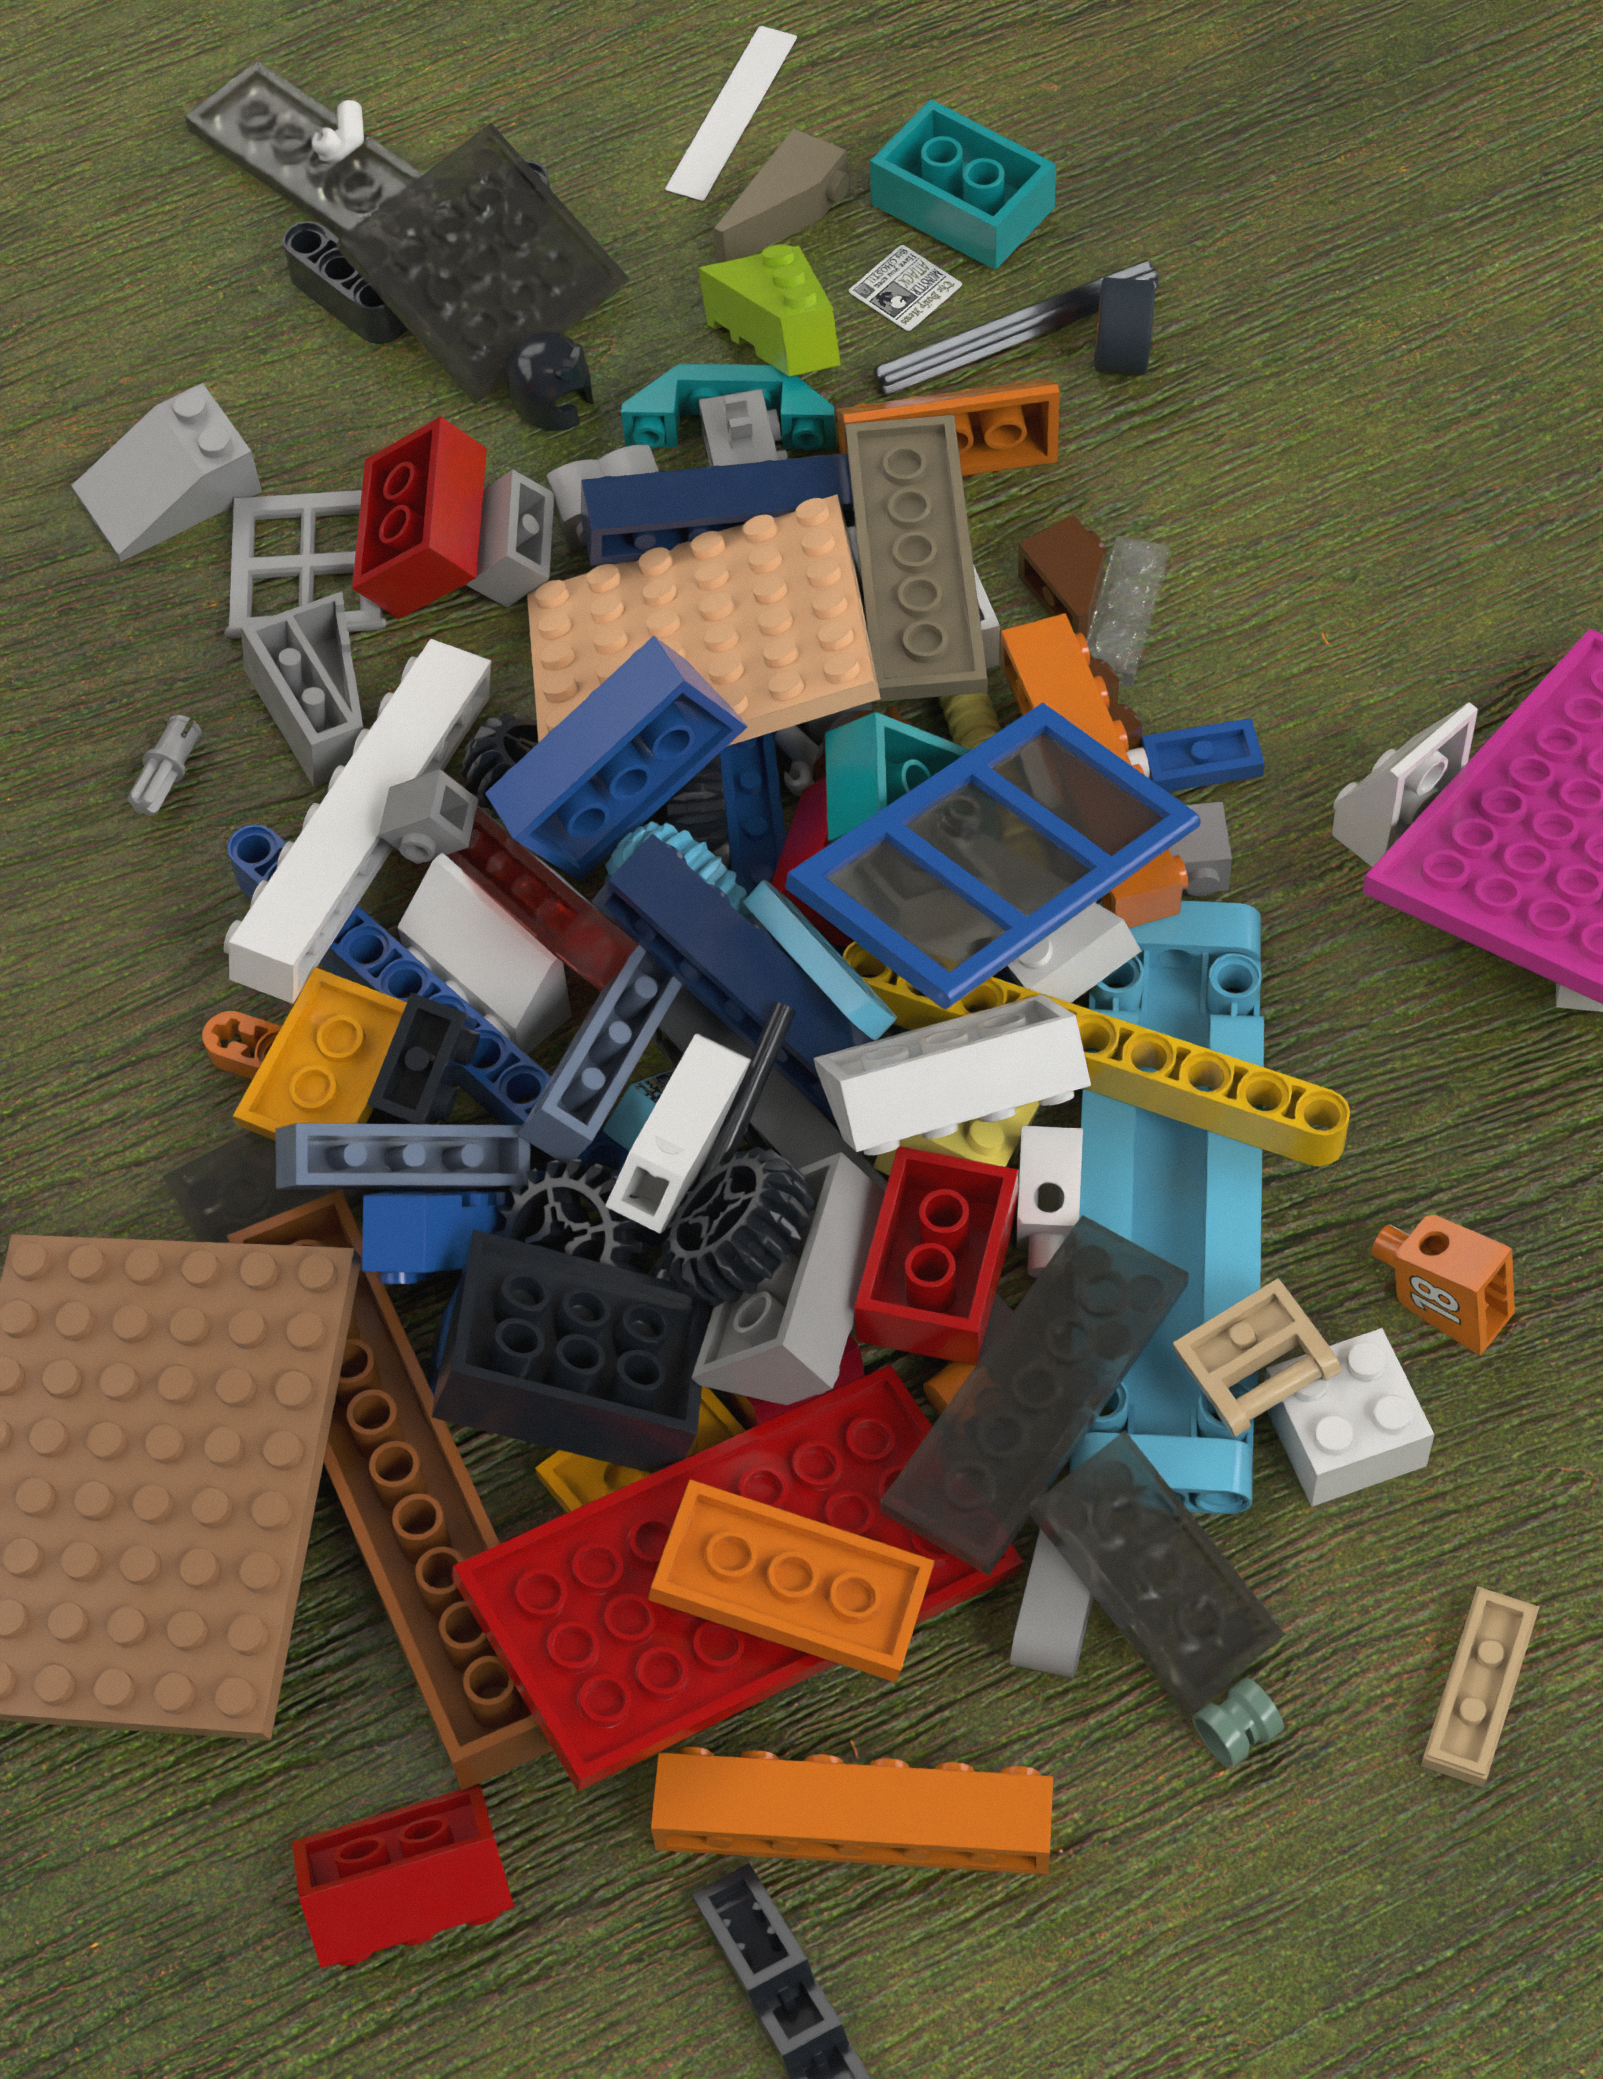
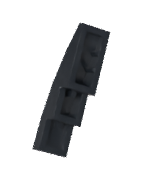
[691,1863,872,2079]

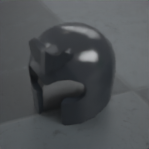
[504,331,594,431]

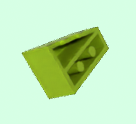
[698,244,841,377]

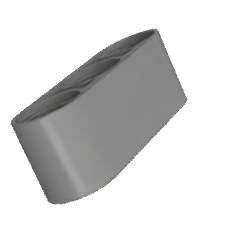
[1010,1493,1112,1679]

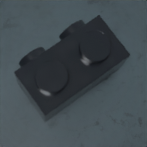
[367,992,480,1125]

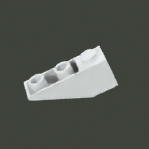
[605,1034,751,1233]

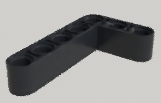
[282,161,553,344]

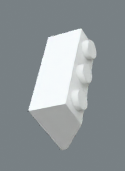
[398,853,572,1055]

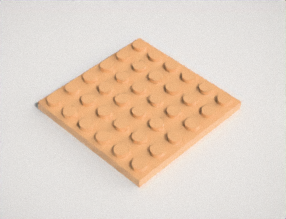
[527,494,881,746]

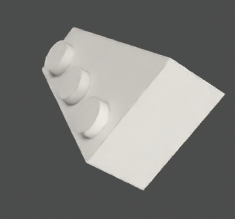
[966,836,1141,1003]

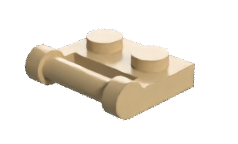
[1173,1278,1342,1437]

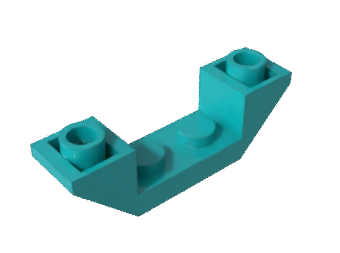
[621,364,836,451]

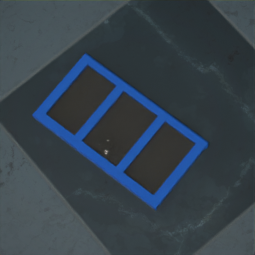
[785,703,1201,1009]

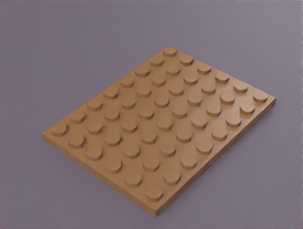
[0,1234,362,1741]

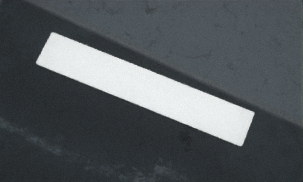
[665,26,797,201]

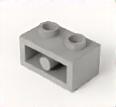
[466,469,554,608]

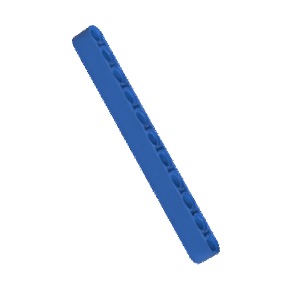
[227,824,667,1247]

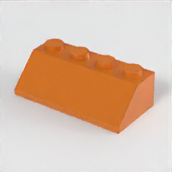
[836,379,1060,476]

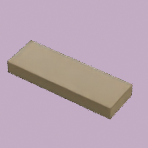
[1421,1586,1539,1788]

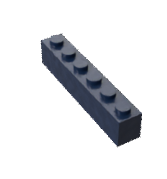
[581,453,855,566]
[592,833,875,1126]

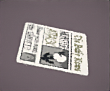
[849,245,962,331]

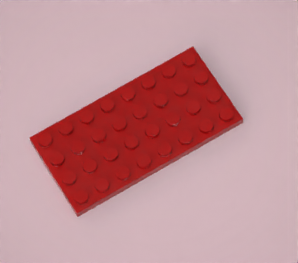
[451,1365,1024,1791]

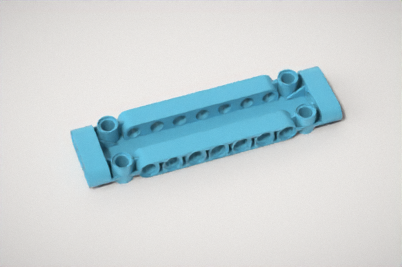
[1069,901,1264,1514]

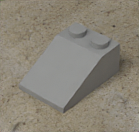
[71,383,262,562]

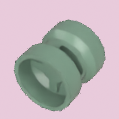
[1192,1677,1284,1769]

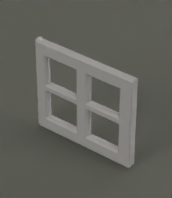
[224,490,387,639]

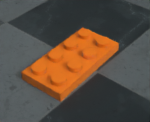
[648,1480,935,1683]

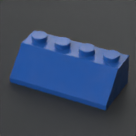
[485,636,747,881]

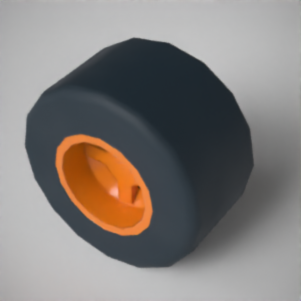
[1094,277,1155,375]

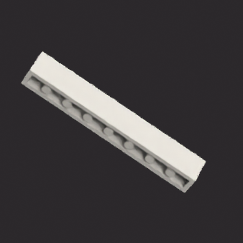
[224,639,491,1004]

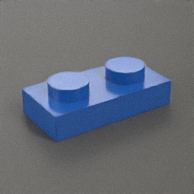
[1141,718,1265,792]

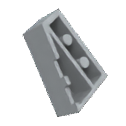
[241,591,363,787]

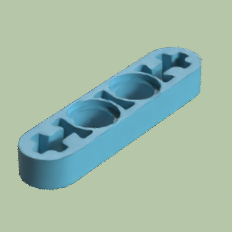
[743,880,897,1041]

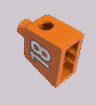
[1372,1214,1515,1356]

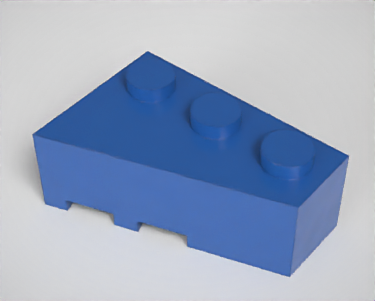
[362,1190,513,1284]

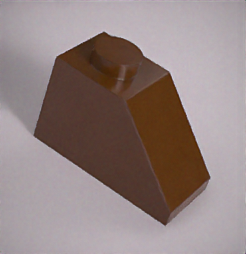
[1018,515,1106,643]

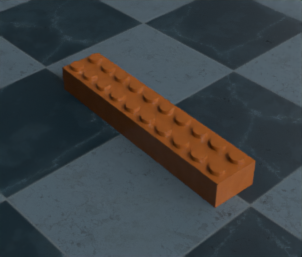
[227,1189,553,1791]

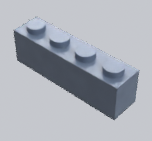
[518,941,682,1165]
[276,1123,530,1190]

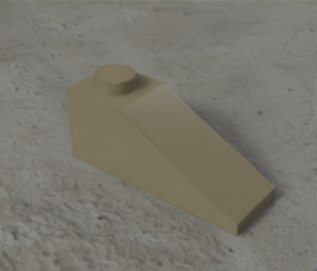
[714,128,850,263]

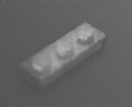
[1086,536,1170,687]

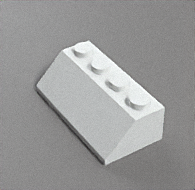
[813,994,1091,1155]

